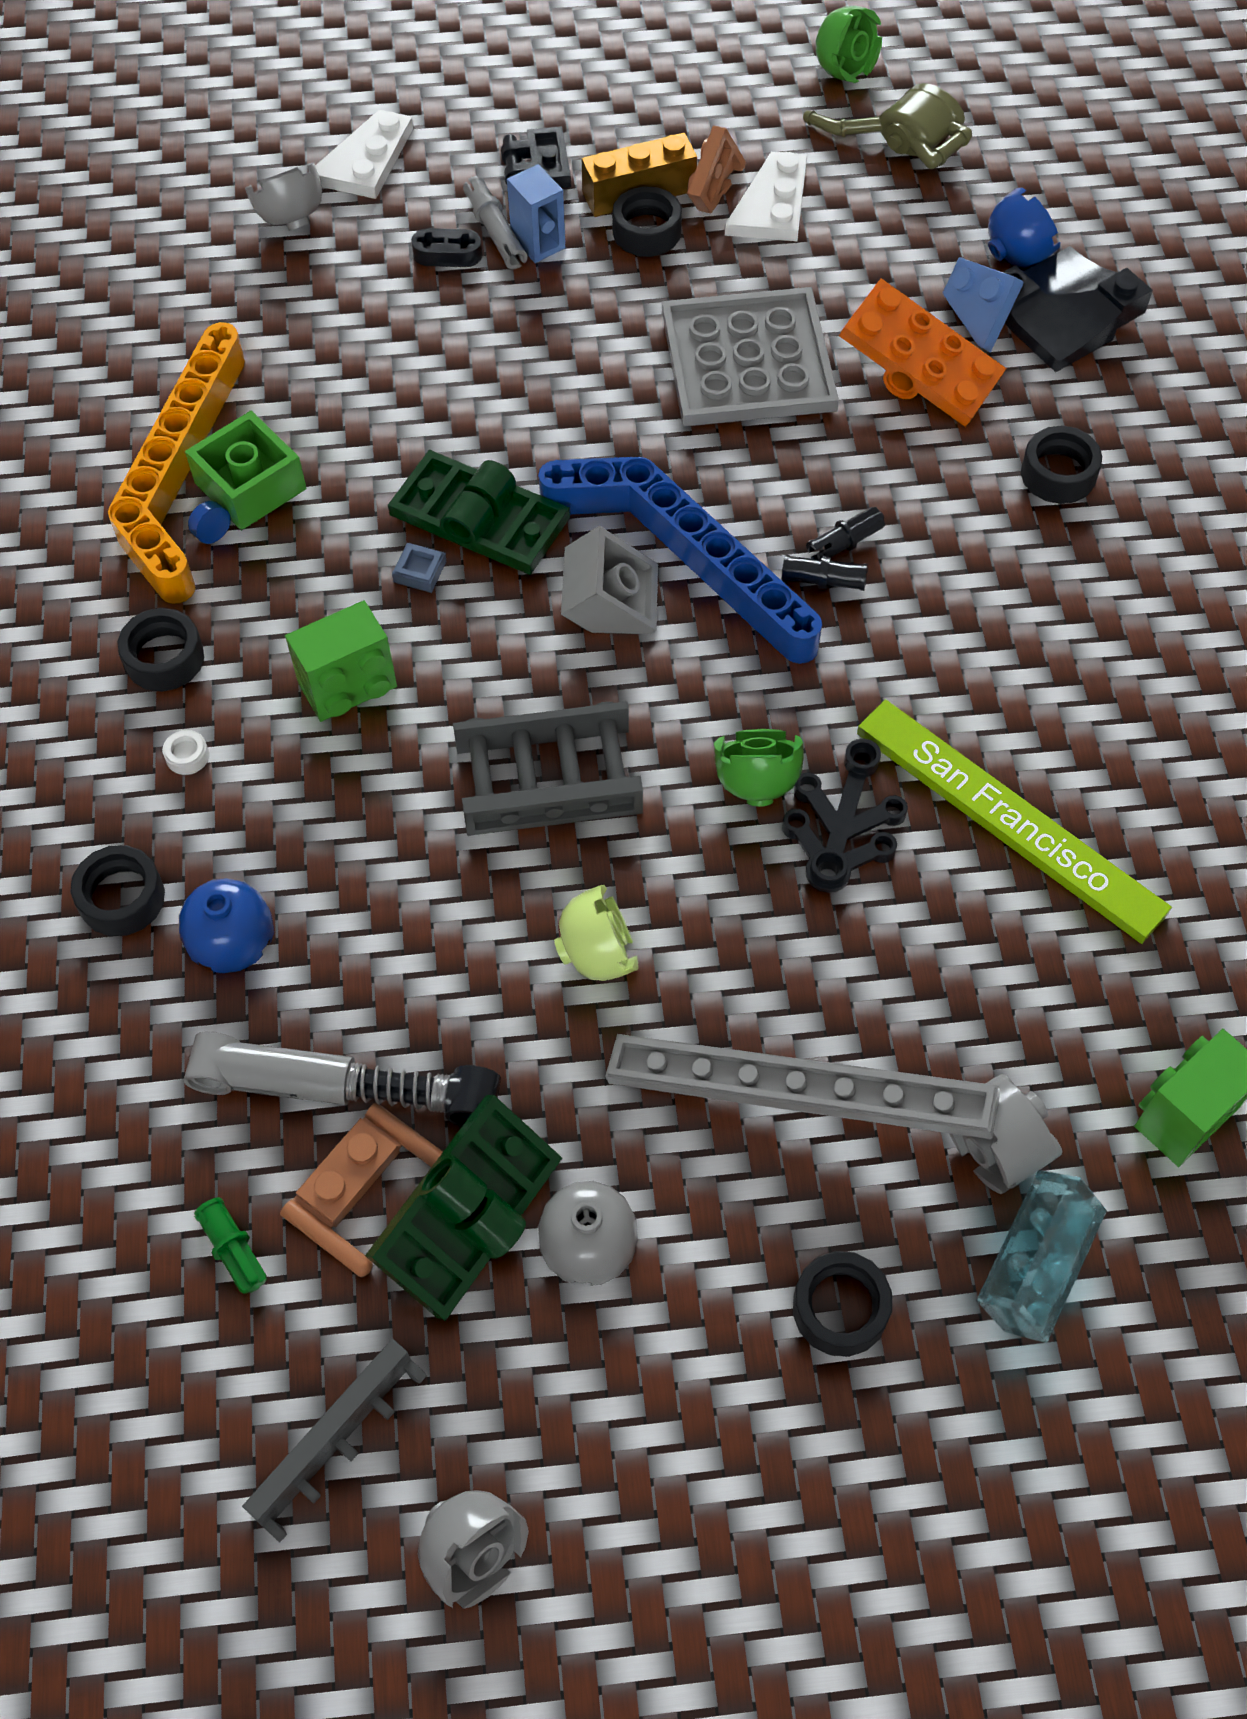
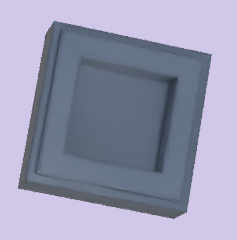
[392,543,447,593]

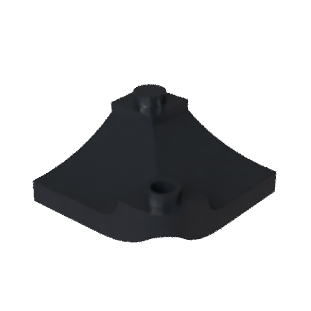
[1003,246,1153,372]

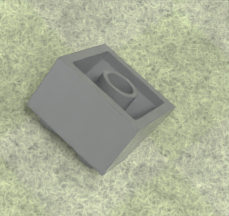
[561,526,658,634]

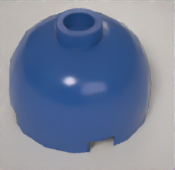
[988,188,1060,268]
[178,878,274,973]

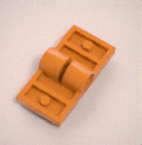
[839,278,1007,427]

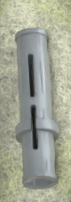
[463,176,528,269]

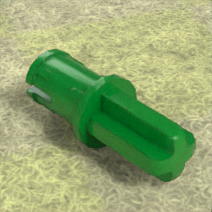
[194,1197,267,1294]

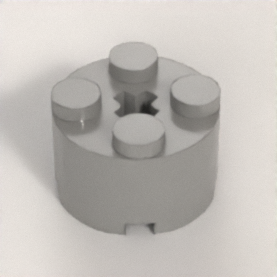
[949,1073,1062,1194]

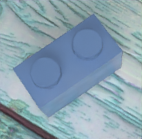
[507,164,566,263]

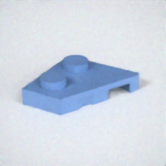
[943,257,1024,352]

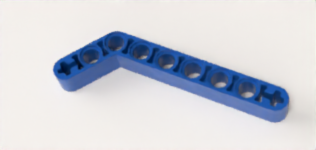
[538,457,822,664]

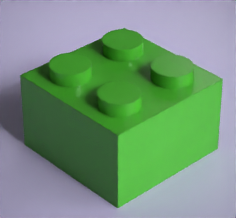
[185,410,307,531]
[285,600,397,722]
[1134,1028,1247,1168]

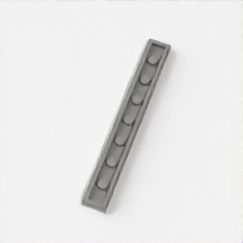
[605,1034,1000,1139]

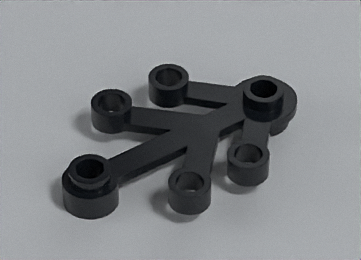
[782,739,908,893]

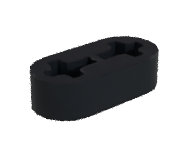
[411,228,482,267]

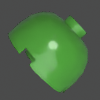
[816,6,882,83]
[714,729,804,807]

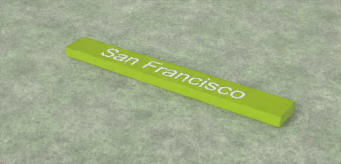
[857,699,1172,944]

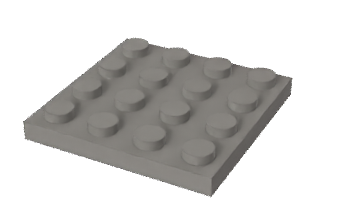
[662,287,839,427]

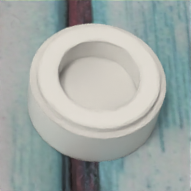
[162,730,209,775]

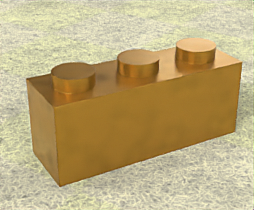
[581,133,697,217]

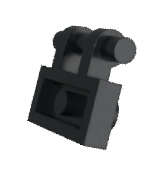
[501,126,571,188]

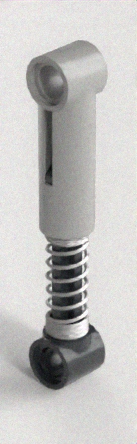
[184,1031,501,1127]

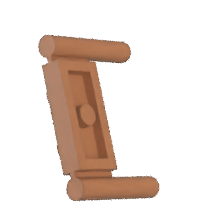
[280,1102,443,1277]

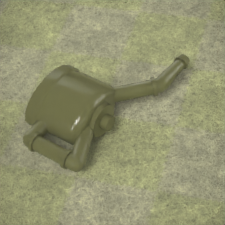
[803,83,972,169]

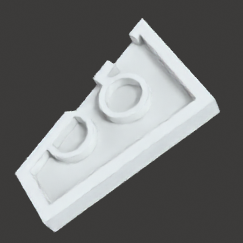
[315,110,413,199]
[725,151,807,242]

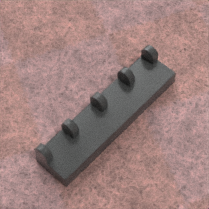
[242,1338,427,1543]

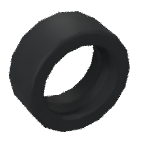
[612,186,682,257]
[1020,426,1103,504]
[117,608,205,692]
[70,845,165,936]
[793,1251,892,1357]

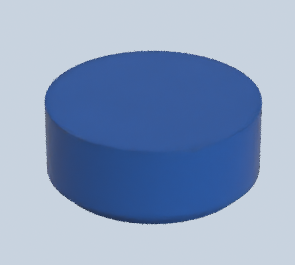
[188,501,231,544]

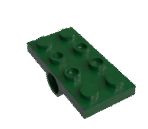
[388,449,570,575]
[365,1095,563,1321]

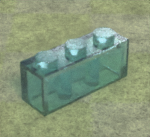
[976,1170,1107,1343]

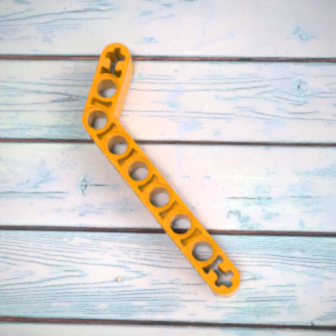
[108,322,245,604]

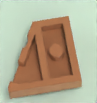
[687,125,746,213]

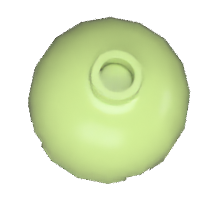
[554,885,638,981]

